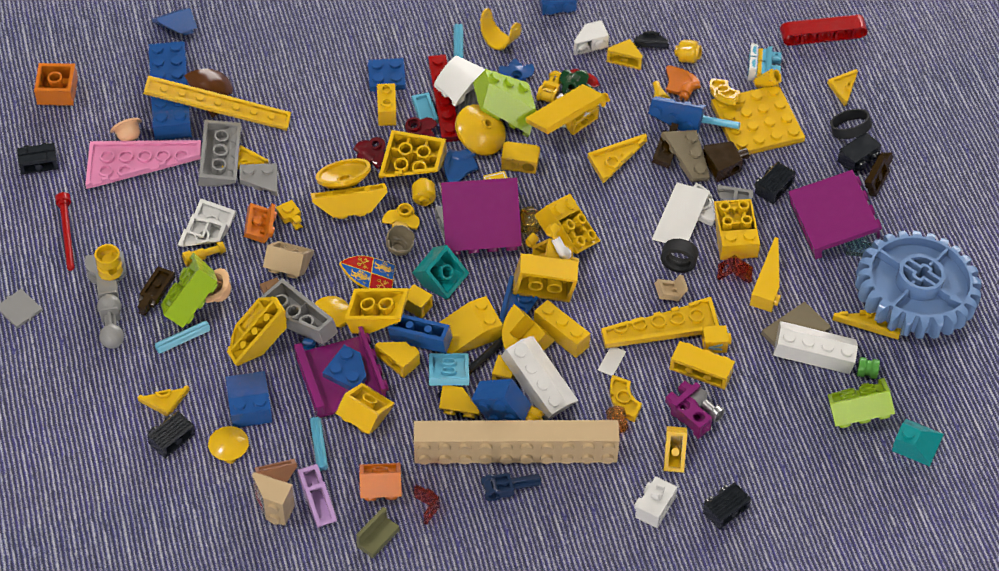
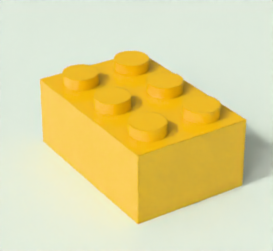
[513,253,578,302]

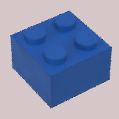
[471,379,532,421]

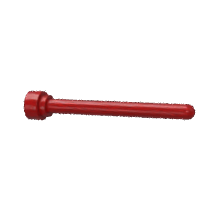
[55,192,75,271]

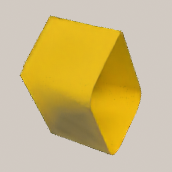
[501,142,541,174]

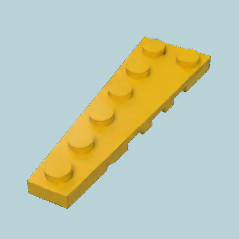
[601,297,720,348]

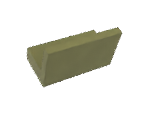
[356,507,400,559]

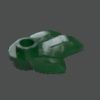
[560,69,593,95]

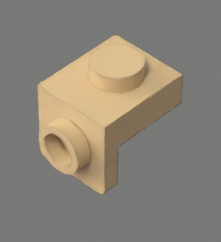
[654,275,688,301]

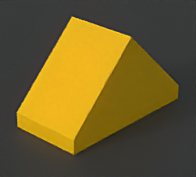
[606,39,643,70]

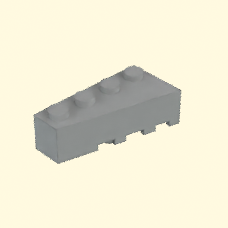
[260,278,338,345]

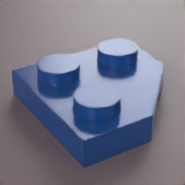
[322,345,367,391]

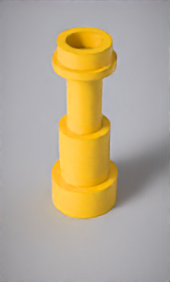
[182,241,226,267]

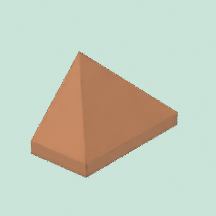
[255,459,297,483]

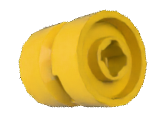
[94,244,123,281]

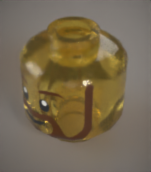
[520,206,542,236]

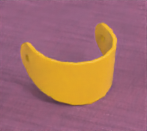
[480,8,521,50]

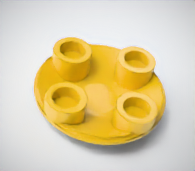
[314,296,349,328]
[208,426,249,464]

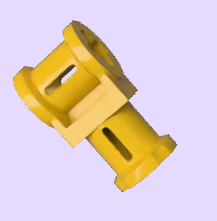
[536,71,561,103]

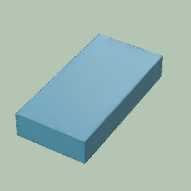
[411,92,438,123]

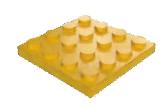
[711,84,805,155]

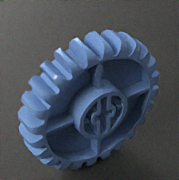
[855,230,982,339]

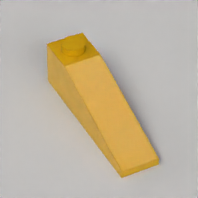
[750,237,781,313]

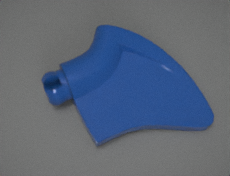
[444,148,479,182]

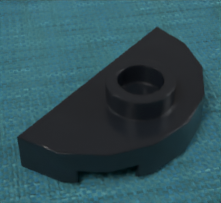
[633,31,669,49]

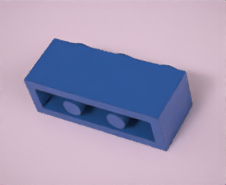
[388,314,452,354]

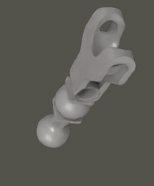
[85,251,127,349]

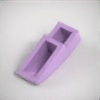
[297,464,337,528]

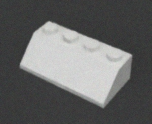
[773,321,858,374]
[501,336,578,420]

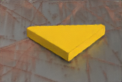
[827,69,858,106]
[220,145,269,169]
[137,386,190,416]

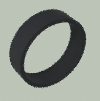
[830,109,872,139]

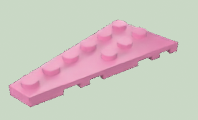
[85,140,202,189]

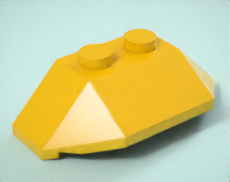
[310,183,387,219]
[227,296,287,366]

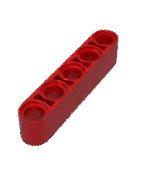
[780,15,868,46]

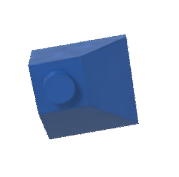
[151,8,197,36]

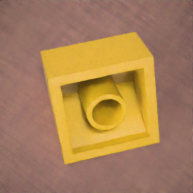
[336,383,395,434]

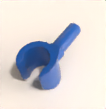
[302,337,316,350]

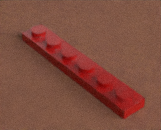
[428,54,460,142]

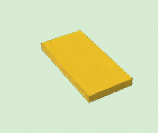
[525,84,605,134]

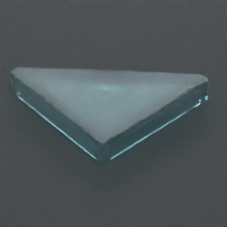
[846,236,872,257]

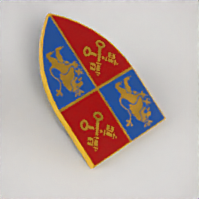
[339,256,395,288]

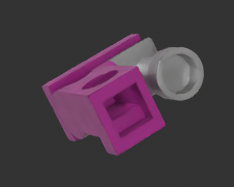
[665,381,725,439]

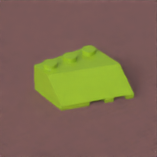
[473,69,536,137]
[161,253,218,328]
[827,378,895,428]

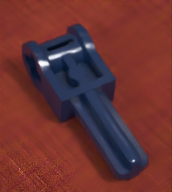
[480,473,541,501]

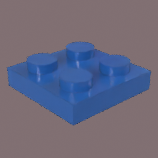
[368,58,406,91]

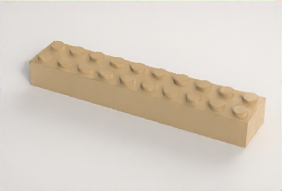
[414,420,620,465]

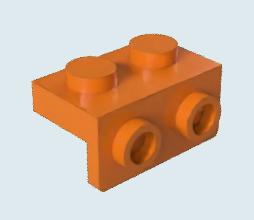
[244,203,277,244]

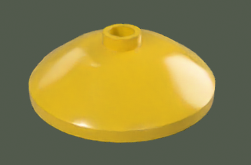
[455,104,506,156]
[316,158,371,190]

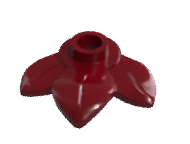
[405,117,437,137]
[353,137,386,169]

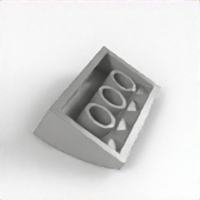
[198,119,241,186]

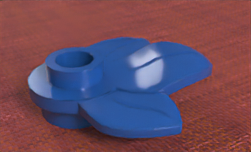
[499,58,534,81]

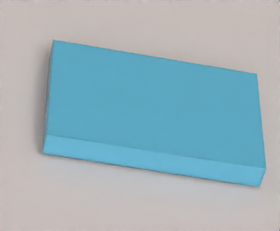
[429,353,469,386]

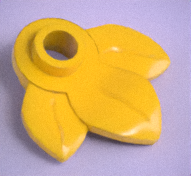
[382,203,420,229]

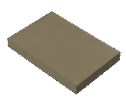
[761,302,831,360]

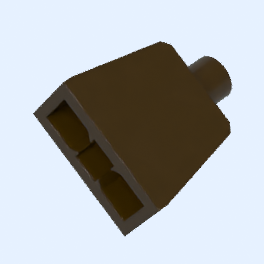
[703,141,749,183]

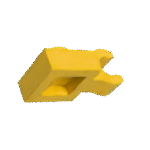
[275,200,303,230]

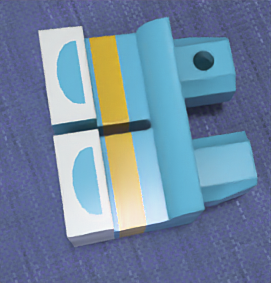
[747,44,782,81]

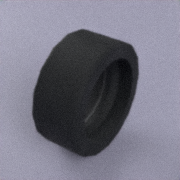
[660,238,699,273]

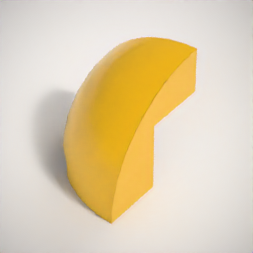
[502,304,555,351]

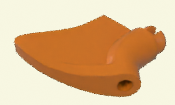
[666,66,701,101]

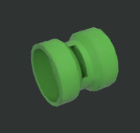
[857,357,880,379]

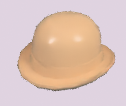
[110,118,142,141]
[205,268,231,303]

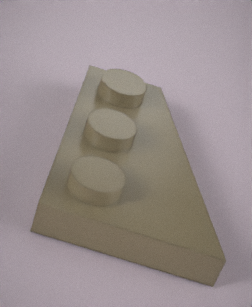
[660,130,710,182]

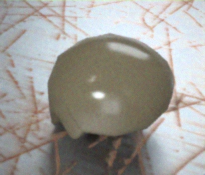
[386,225,415,256]

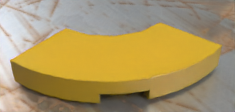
[710,78,741,105]
[609,375,642,422]

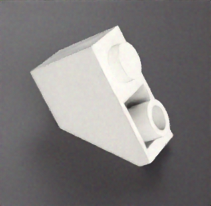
[574,20,609,55]

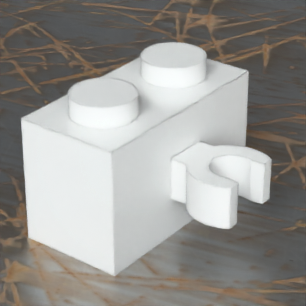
[634,476,677,528]

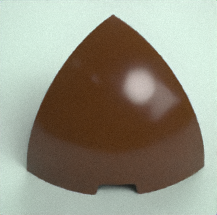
[184,69,233,118]

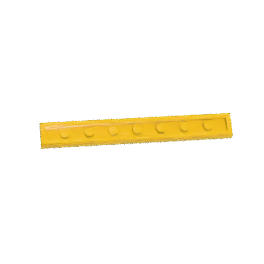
[143,75,291,131]

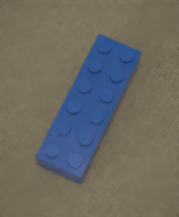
[148,41,192,141]

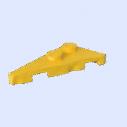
[587,133,647,183]
[832,310,901,340]

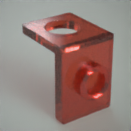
[717,255,753,283]
[414,484,440,525]

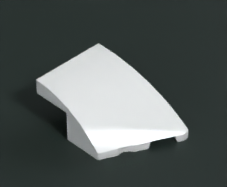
[434,56,485,107]
[178,199,236,247]

